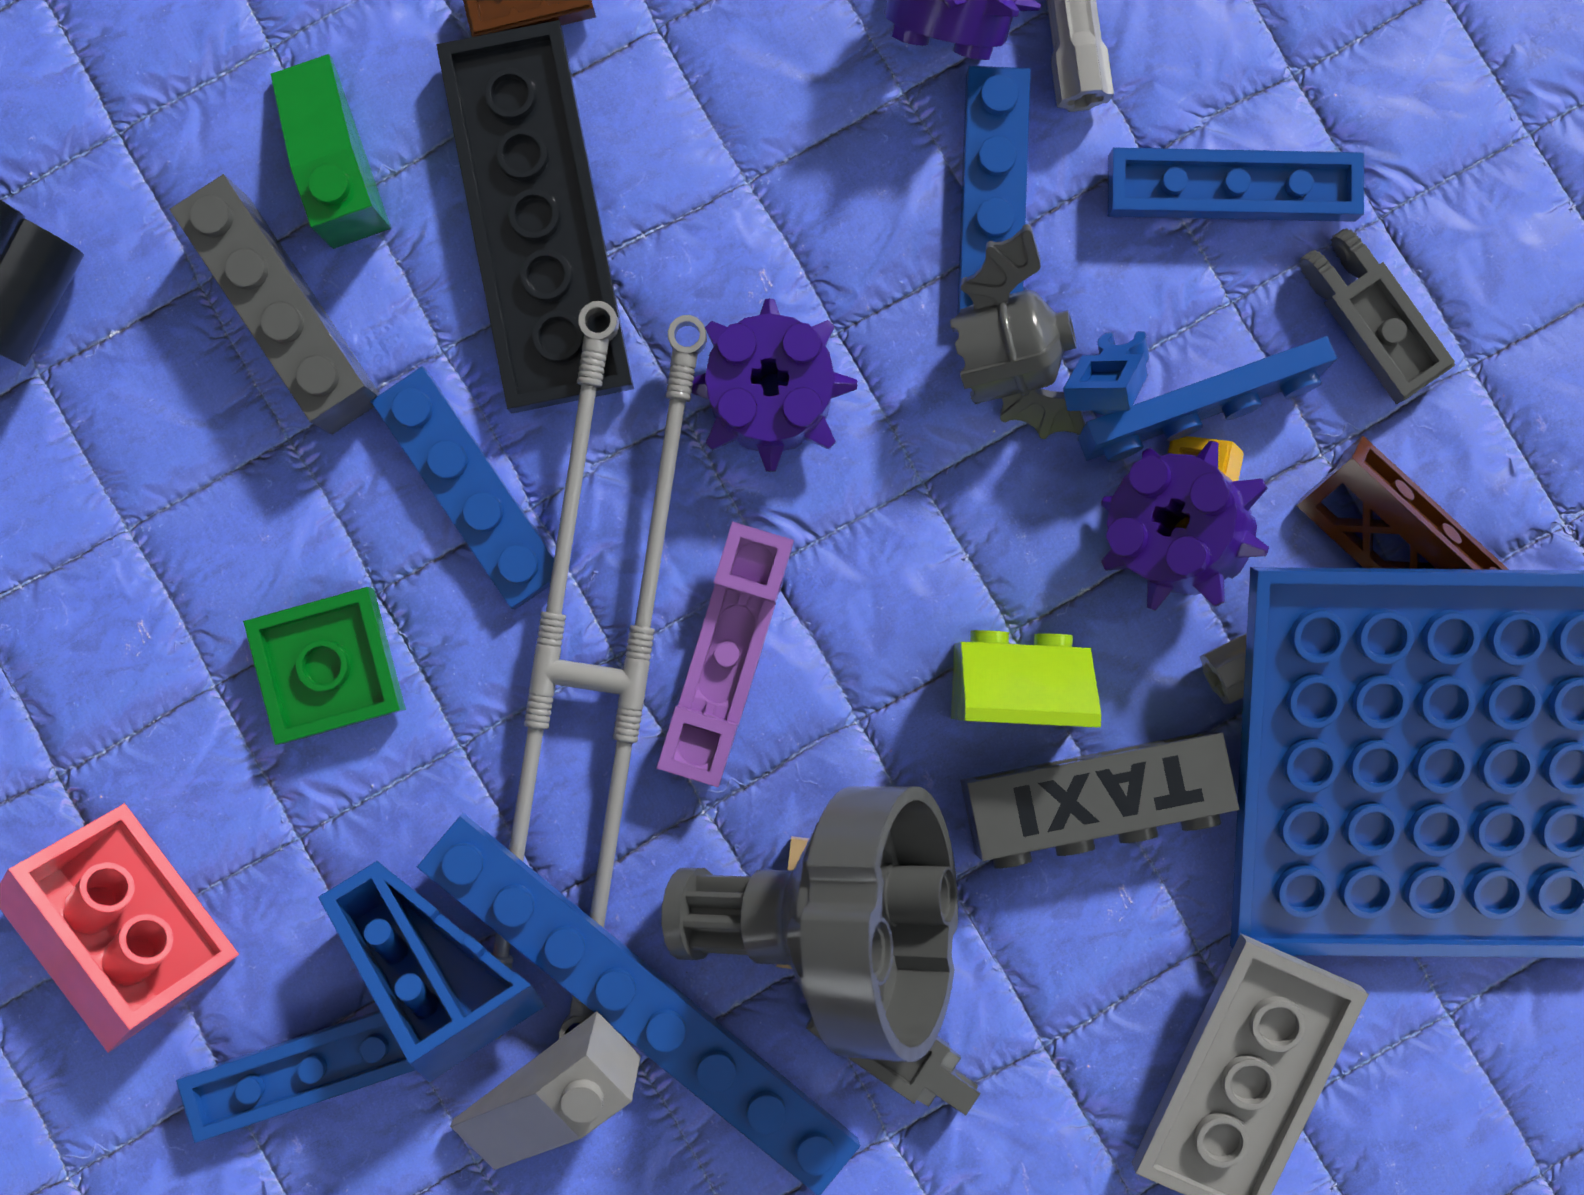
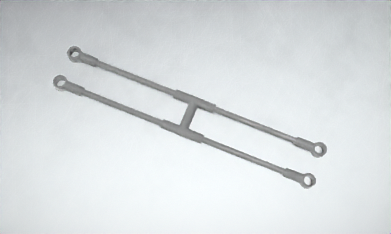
[491,301,707,1040]

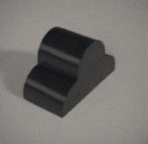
[0,200,84,367]

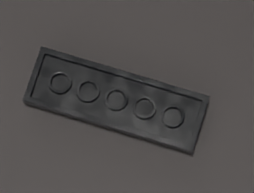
[436,20,634,414]

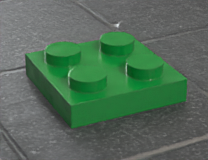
[243,587,406,745]

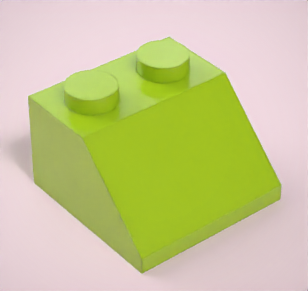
[951,630,1101,728]

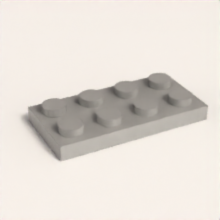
[1132,933,1369,1195]

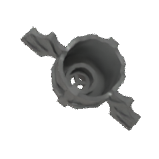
[950,224,1085,439]

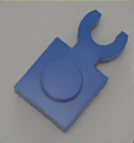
[1063,331,1149,415]

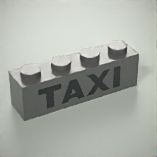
[169,174,380,435]
[960,731,1239,868]

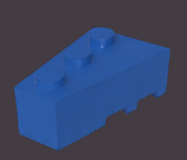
[318,861,546,1083]

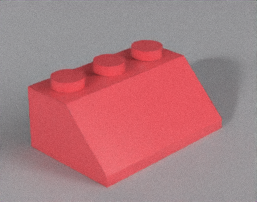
[0,803,239,1053]

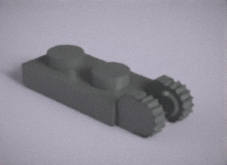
[1299,228,1455,404]

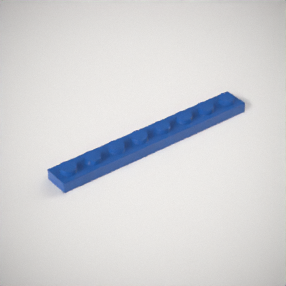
[417,813,861,1195]

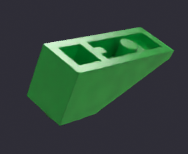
[271,54,391,249]

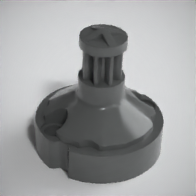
[661,786,958,1062]

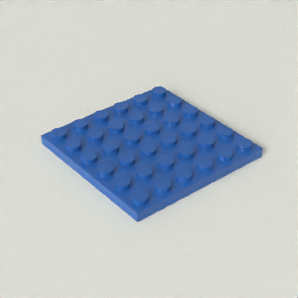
[1230,567,1584,958]

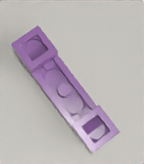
[656,521,794,787]

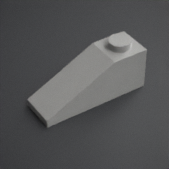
[450,1011,641,1170]

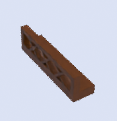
[1297,435,1509,570]

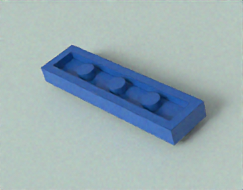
[957,66,1031,315]
[1108,147,1364,222]
[1078,336,1337,462]
[370,366,554,610]
[176,1010,415,1143]

